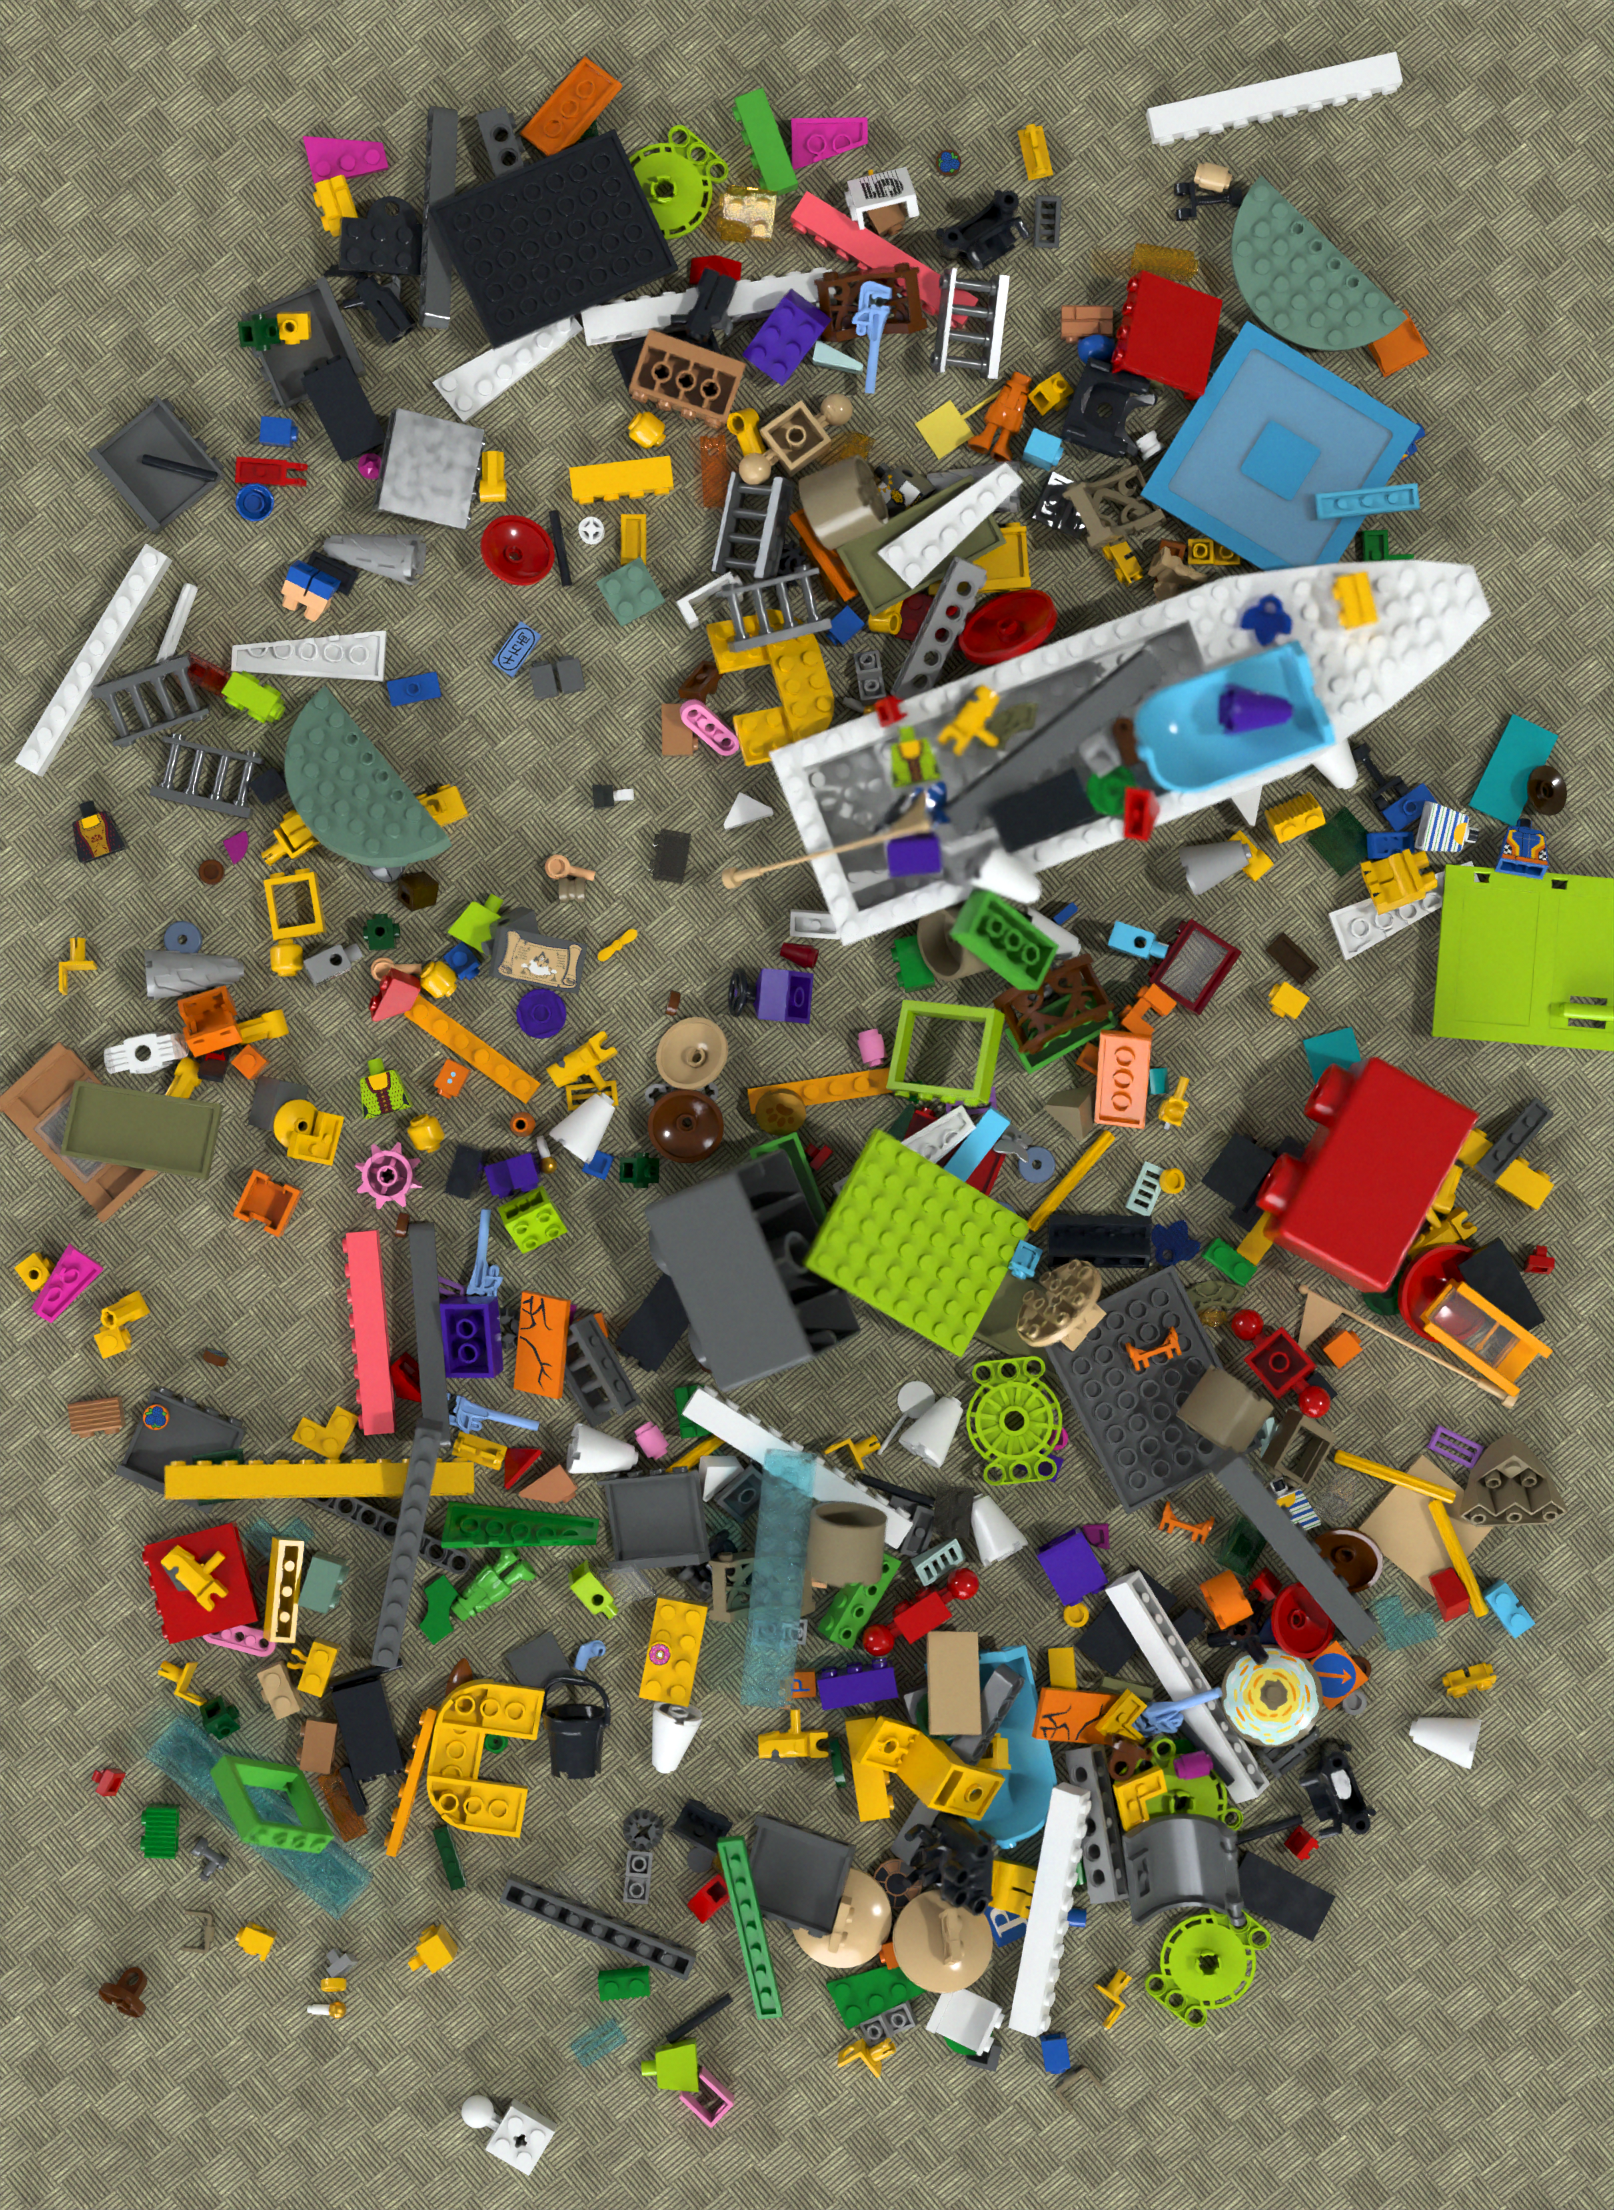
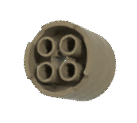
[799,454,889,550]
[917,899,992,981]
[1176,1364,1275,1454]
[805,1502,887,1587]

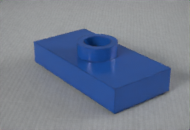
[387,672,442,707]
[1381,783,1438,832]
[1366,831,1415,859]

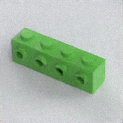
[732,88,798,199]
[817,1550,902,1649]

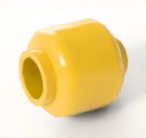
[627,411,666,450]
[270,939,304,977]
[419,961,457,998]
[407,1113,445,1153]

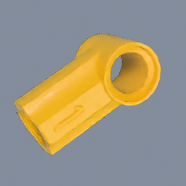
[726,407,766,457]
[480,451,507,502]
[868,600,903,635]
[1226,830,1274,882]
[238,1009,289,1046]
[165,1056,203,1099]
[1431,1165,1463,1215]
[100,1290,151,1330]

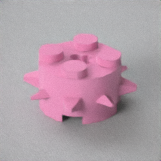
[355,1142,422,1209]

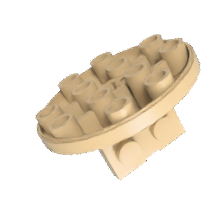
[1016,1259,1106,1351]
[792,1867,892,1968]
[893,1889,993,1993]

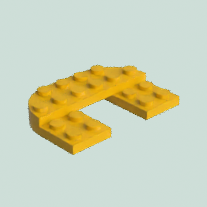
[706,609,834,766]
[427,1678,545,1838]

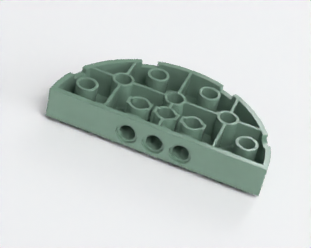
[1230,175,1408,352]
[285,686,452,868]

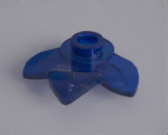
[1240,595,1293,647]
[1151,1220,1201,1267]

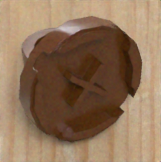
[1104,1732,1154,1781]
[98,1967,147,2018]

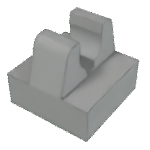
[326,1948,359,1978]

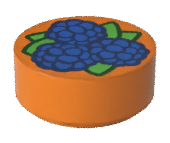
[143,1404,170,1430]

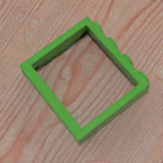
[210,1754,334,1854]

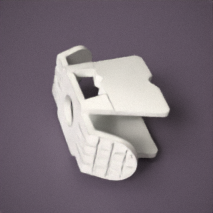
[104,1032,189,1074]

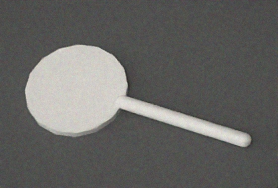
[877,1381,935,1455]

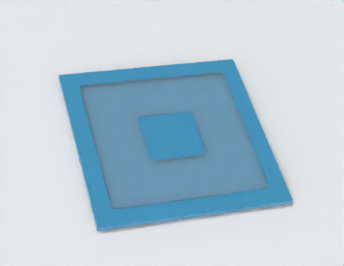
[1140,321,1421,572]

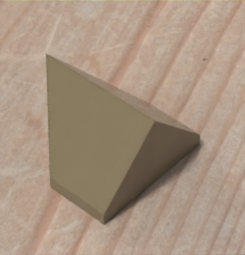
[1043,1084,1097,1142]

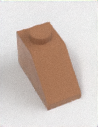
[519,1462,579,1504]

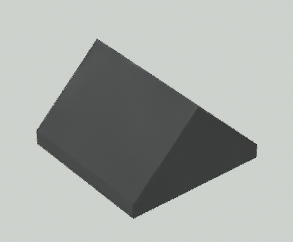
[248,1075,309,1131]
[714,1462,778,1524]

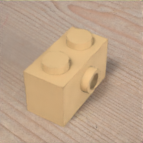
[257,1659,304,1720]

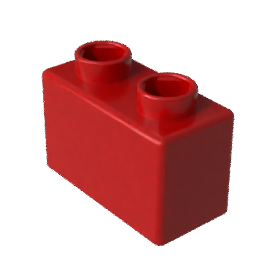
[1256,1056,1479,1293]

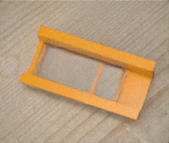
[1420,1278,1553,1397]

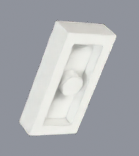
[790,909,840,939]

